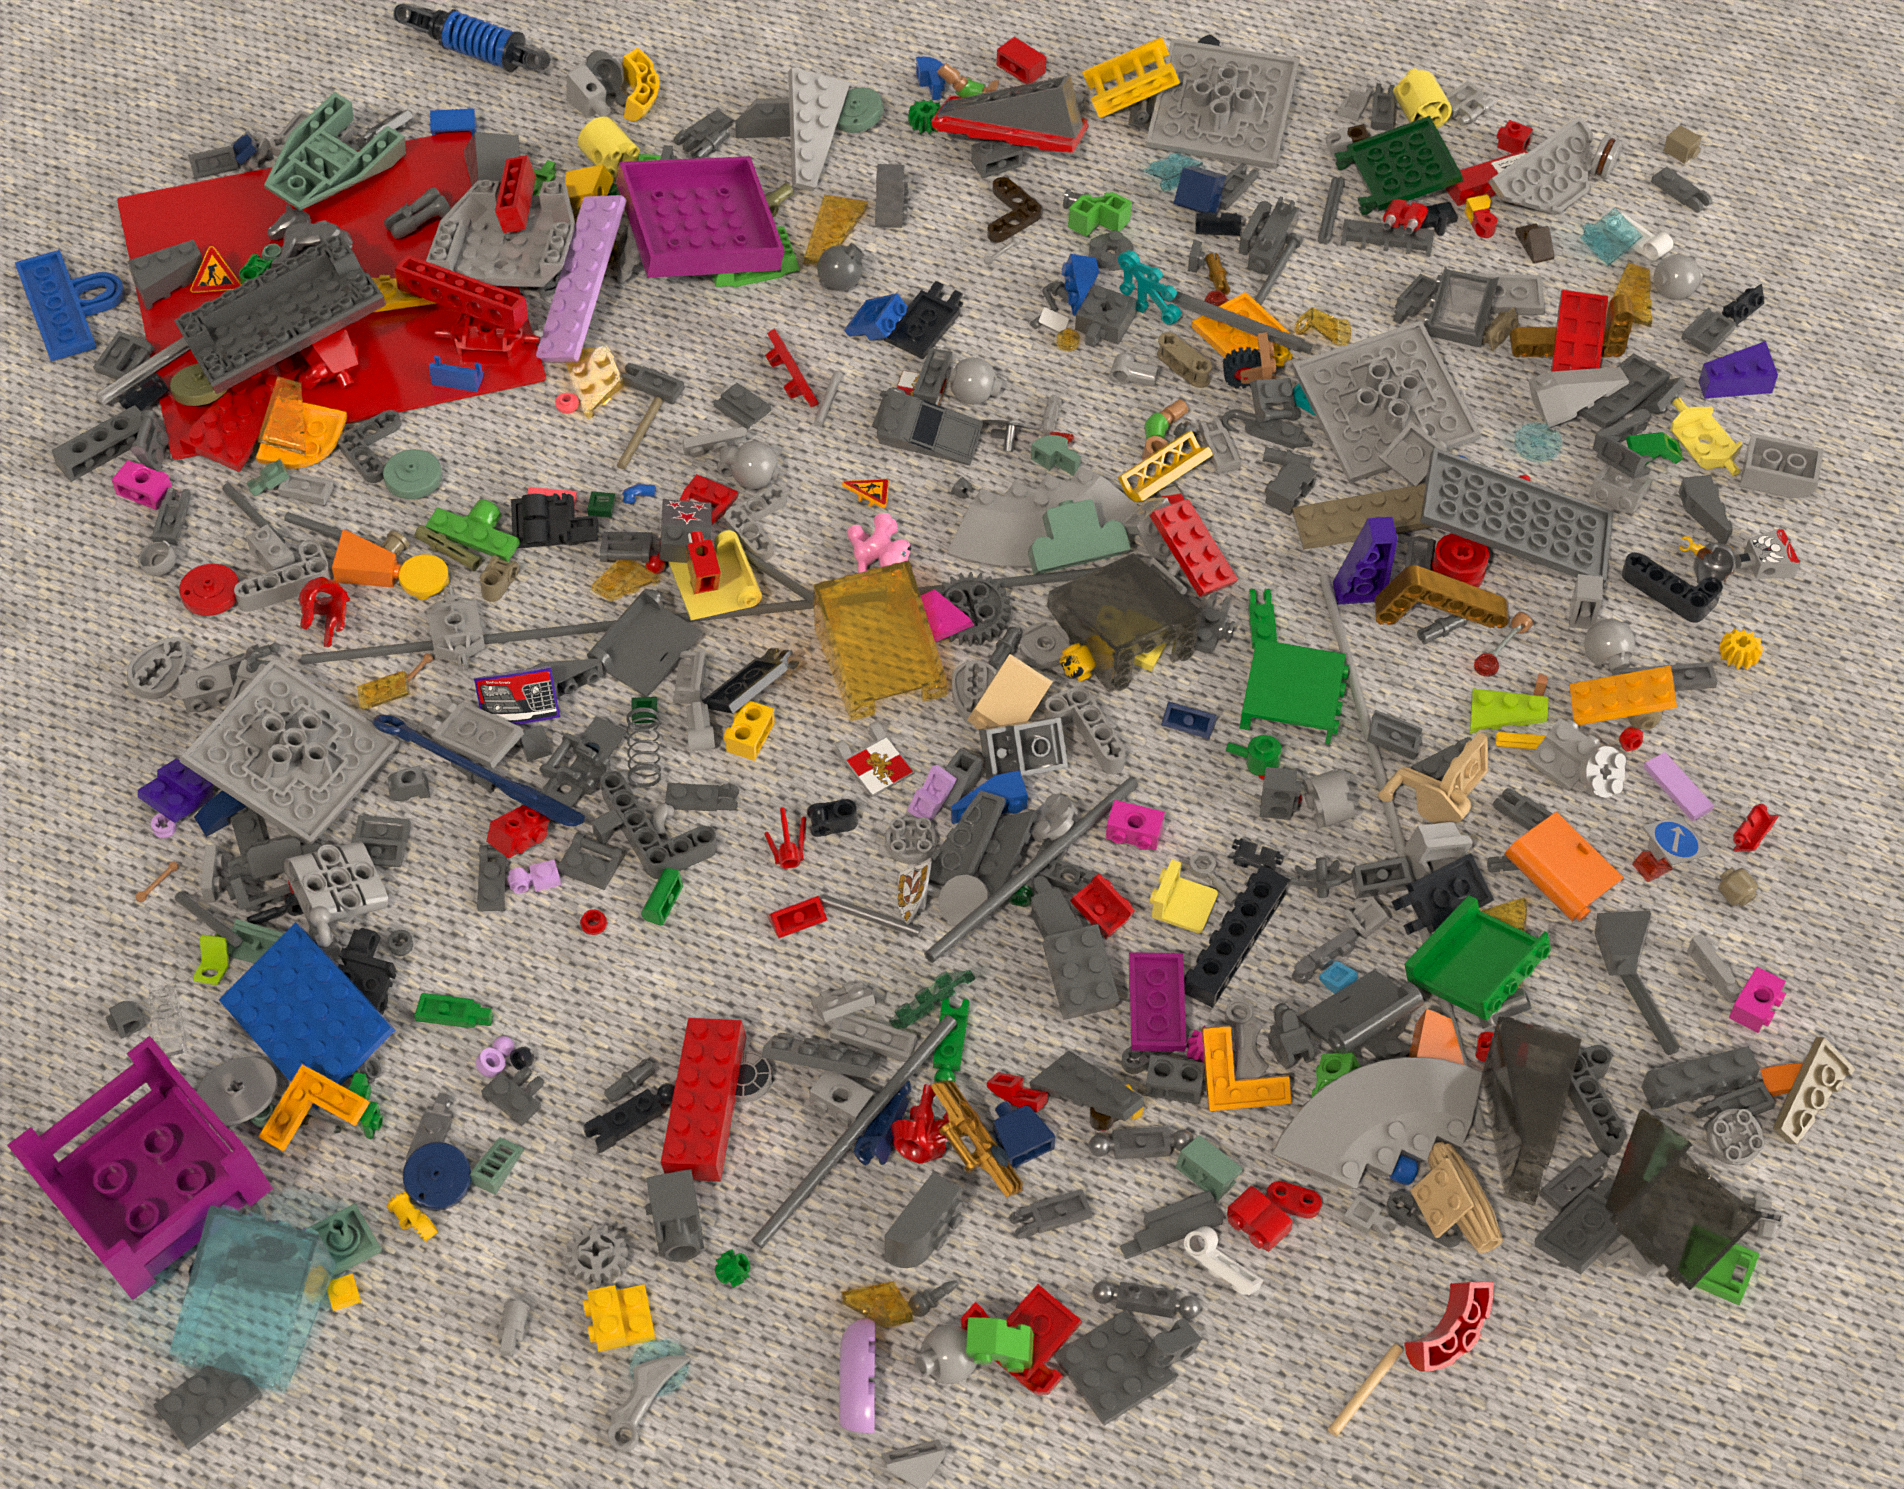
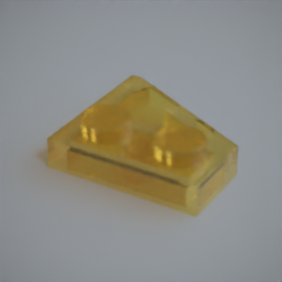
[591,560,660,602]
[841,1281,913,1327]

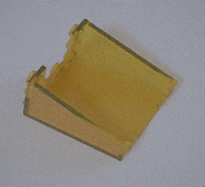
[813,560,947,721]

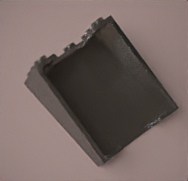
[1047,553,1202,693]
[1481,1016,1582,1206]

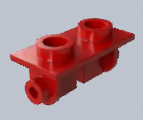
[1733,803,1779,852]

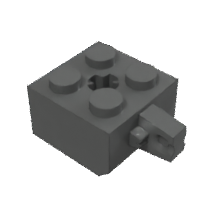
[1075,284,1136,348]

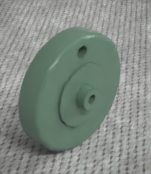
[836,87,884,133]
[383,449,442,499]

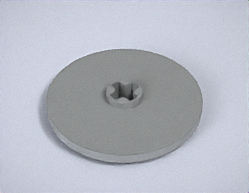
[197,1057,278,1125]

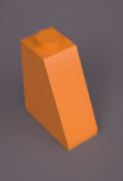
[332,530,401,588]
[1409,1009,1465,1066]

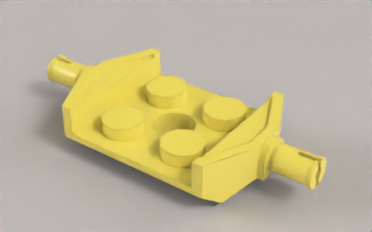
[1670,397,1743,476]

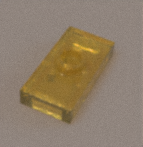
[357,670,410,710]

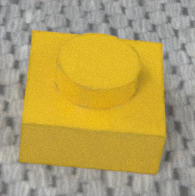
[325,1273,361,1311]

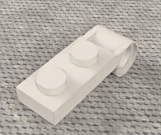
[1606,213,1673,261]
[1184,1226,1264,1295]

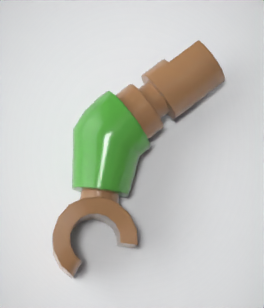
[936,63,999,97]
[1141,399,1188,466]

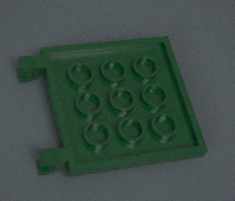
[1334,116,1463,216]

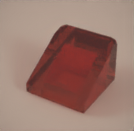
[1632,851,1673,882]

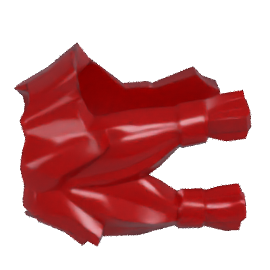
[298,577,350,648]
[890,1084,950,1164]

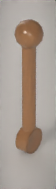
[396,653,433,692]
[135,861,179,902]

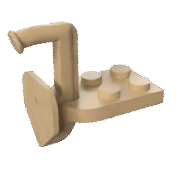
[1378,732,1488,824]

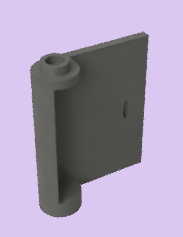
[587,589,703,697]
[1298,970,1424,1054]

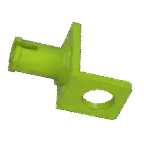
[193,933,229,985]

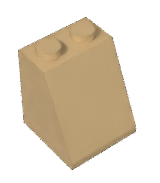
[967,654,1052,730]

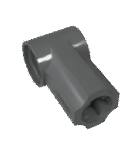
[1478,987,1532,1029]

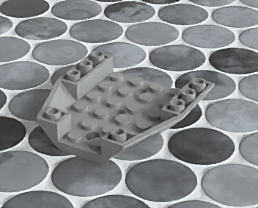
[426,180,576,287]

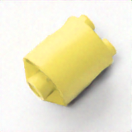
[1393,68,1452,128]
[577,117,640,178]

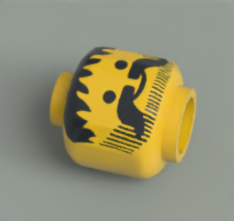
[1059,643,1096,682]

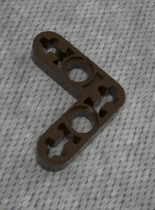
[987,177,1042,243]

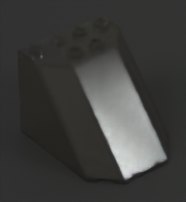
[1605,1109,1762,1290]

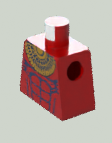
[686,531,721,594]

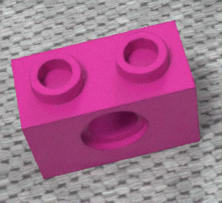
[112,460,172,510]
[1106,800,1165,850]
[1729,966,1786,1033]

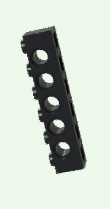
[1184,866,1290,1008]

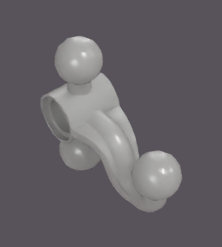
[309,906,341,966]

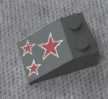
[659,499,712,563]

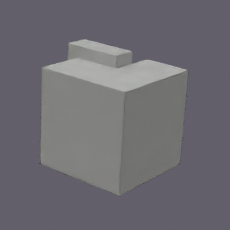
[1403,822,1473,880]

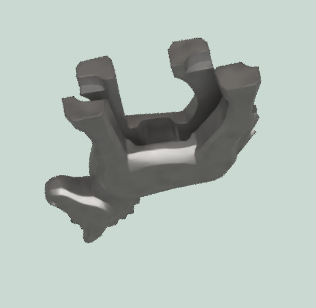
[267,204,353,268]

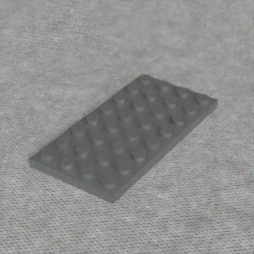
[1420,447,1613,585]

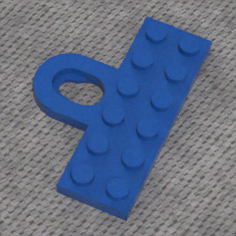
[14,250,125,361]

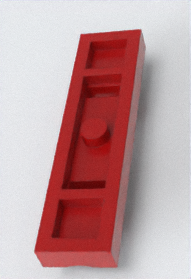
[765,328,819,408]

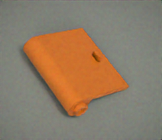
[1504,812,1624,922]

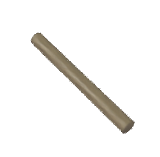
[617,397,663,470]

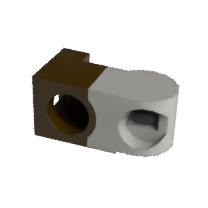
[1325,124,1369,157]

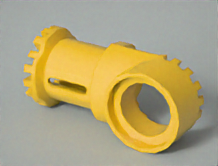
[386,1191,438,1242]

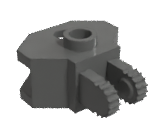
[1268,1003,1315,1069]

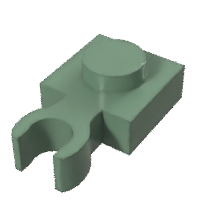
[246,459,290,496]

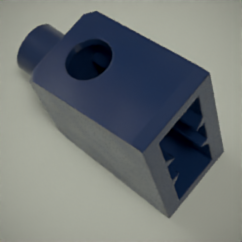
[993,1101,1055,1169]

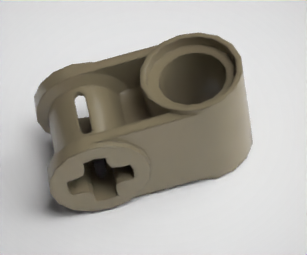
[480,555,519,602]

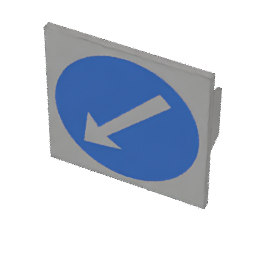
[1642,815,1711,866]

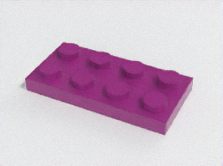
[1128,952,1186,1052]

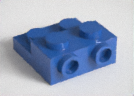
[844,293,907,340]

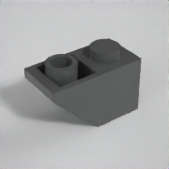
[942,748,982,811]

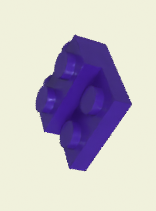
[138,758,213,823]

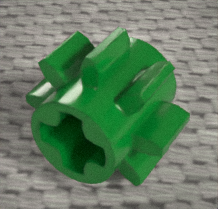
[715,1249,750,1288]

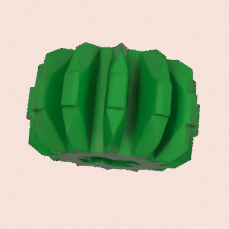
[908,98,941,135]

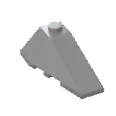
[1528,367,1629,427]

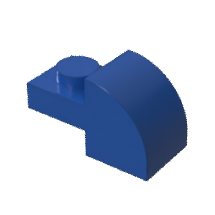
[916,56,945,101]

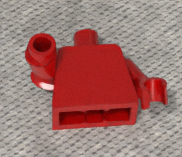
[297,329,358,390]

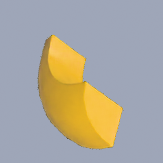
[622,47,659,121]

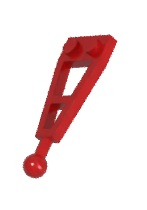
[646,474,738,574]

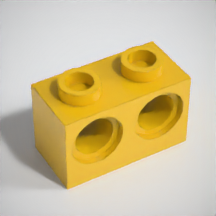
[723,701,775,761]

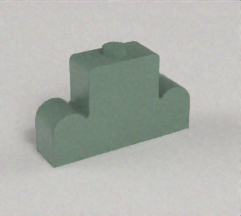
[1028,499,1131,575]

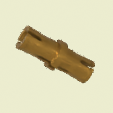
[1205,253,1230,296]

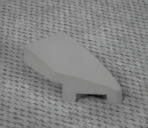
[1337,88,1373,121]

